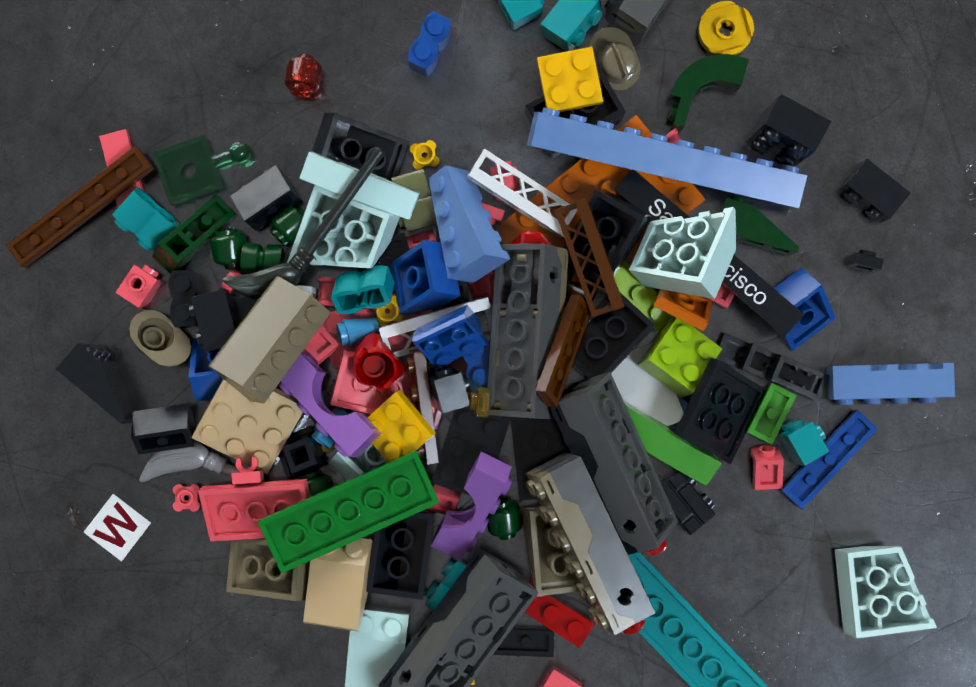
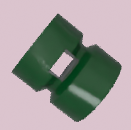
[240,243,285,275]

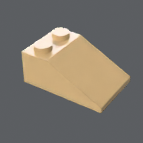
[303,538,373,632]

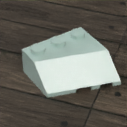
[287,185,400,268]
[629,207,736,299]
[835,546,937,638]

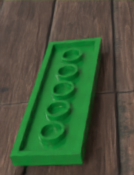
[258,450,440,574]

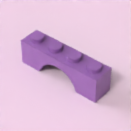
[278,352,382,458]
[431,452,512,561]

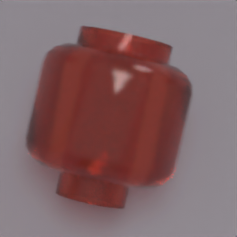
[284,54,322,98]

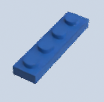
[780,410,878,510]

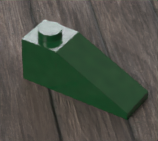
[152,195,236,274]
[718,195,799,255]

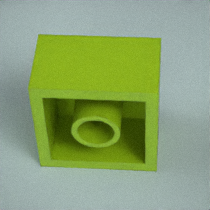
[638,317,722,398]

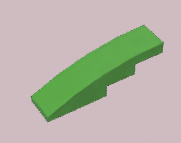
[625,404,722,486]

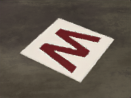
[84,494,151,562]

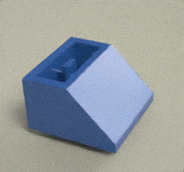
[412,305,487,368]

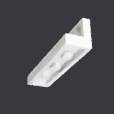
[466,149,578,238]
[379,297,492,357]

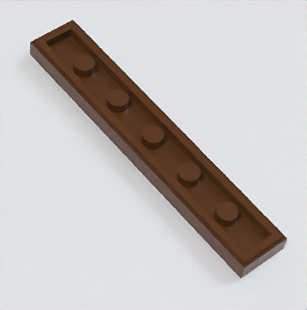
[6,145,154,268]

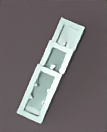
[300,152,420,220]

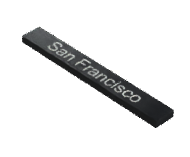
[614,170,805,337]

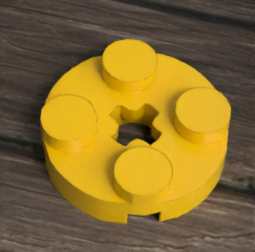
[697,1,754,56]

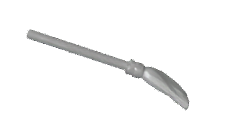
[139,442,264,482]

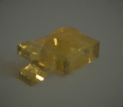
[467,386,490,417]

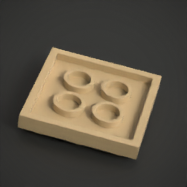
[192,379,303,474]

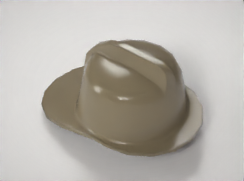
[589,27,641,91]
[129,310,191,367]

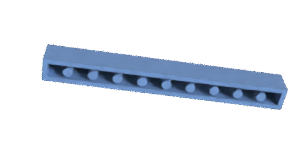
[527,107,807,208]

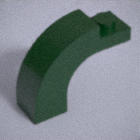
[667,54,749,132]

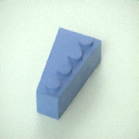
[428,165,510,283]
[826,363,955,405]

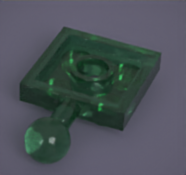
[152,135,251,206]

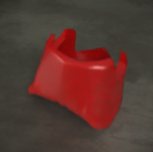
[354,332,406,391]

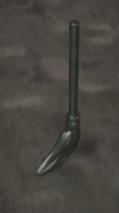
[222,147,385,299]

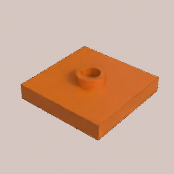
[653,289,712,331]

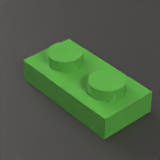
[746,383,797,445]

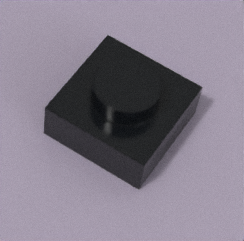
[847,250,884,272]

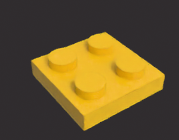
[537,47,603,112]
[367,390,436,462]

